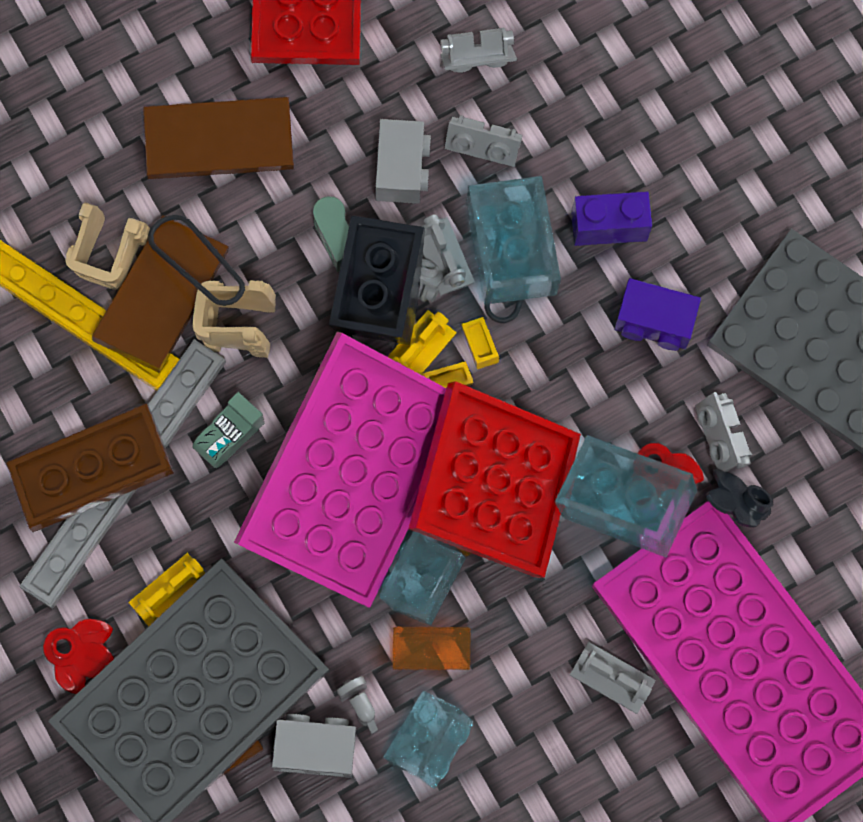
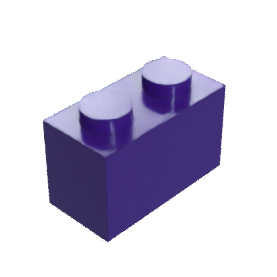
[571,192,652,246]
[614,278,701,351]

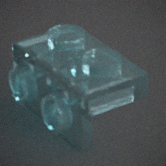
[380,531,466,626]
[383,691,473,789]

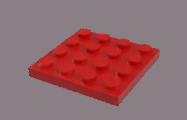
[408,381,581,578]

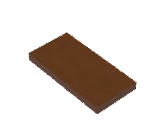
[143,97,294,180]
[92,215,229,373]
[6,403,174,533]

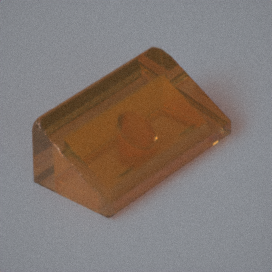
[393,627,471,670]

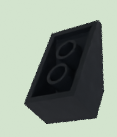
[329,215,425,345]

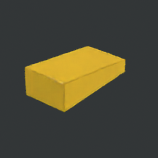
[461,317,499,370]
[422,361,474,388]

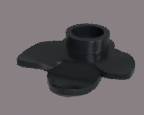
[706,469,773,528]

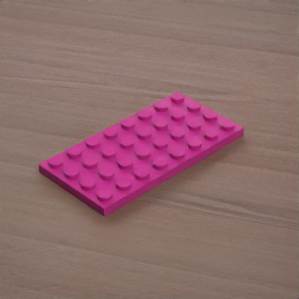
[591,502,863,822]

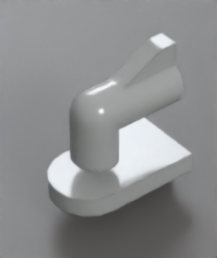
[337,676,378,734]

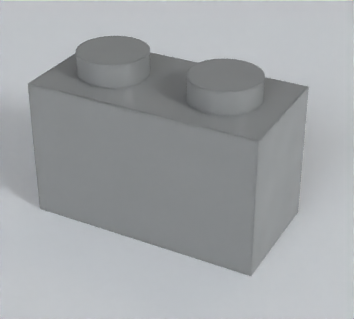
[376,119,431,203]
[272,714,356,778]

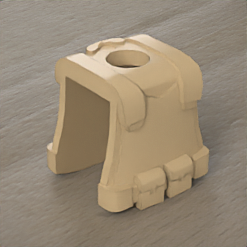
[65,202,150,290]
[193,280,276,358]

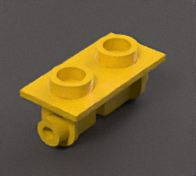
[388,310,457,375]
[128,553,205,626]

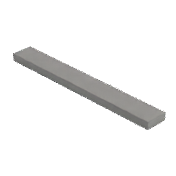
[19,339,226,609]

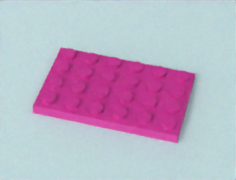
[234,332,446,608]

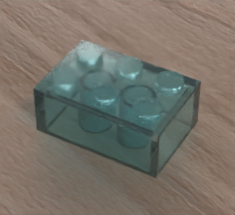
[466,176,561,305]
[555,435,697,557]

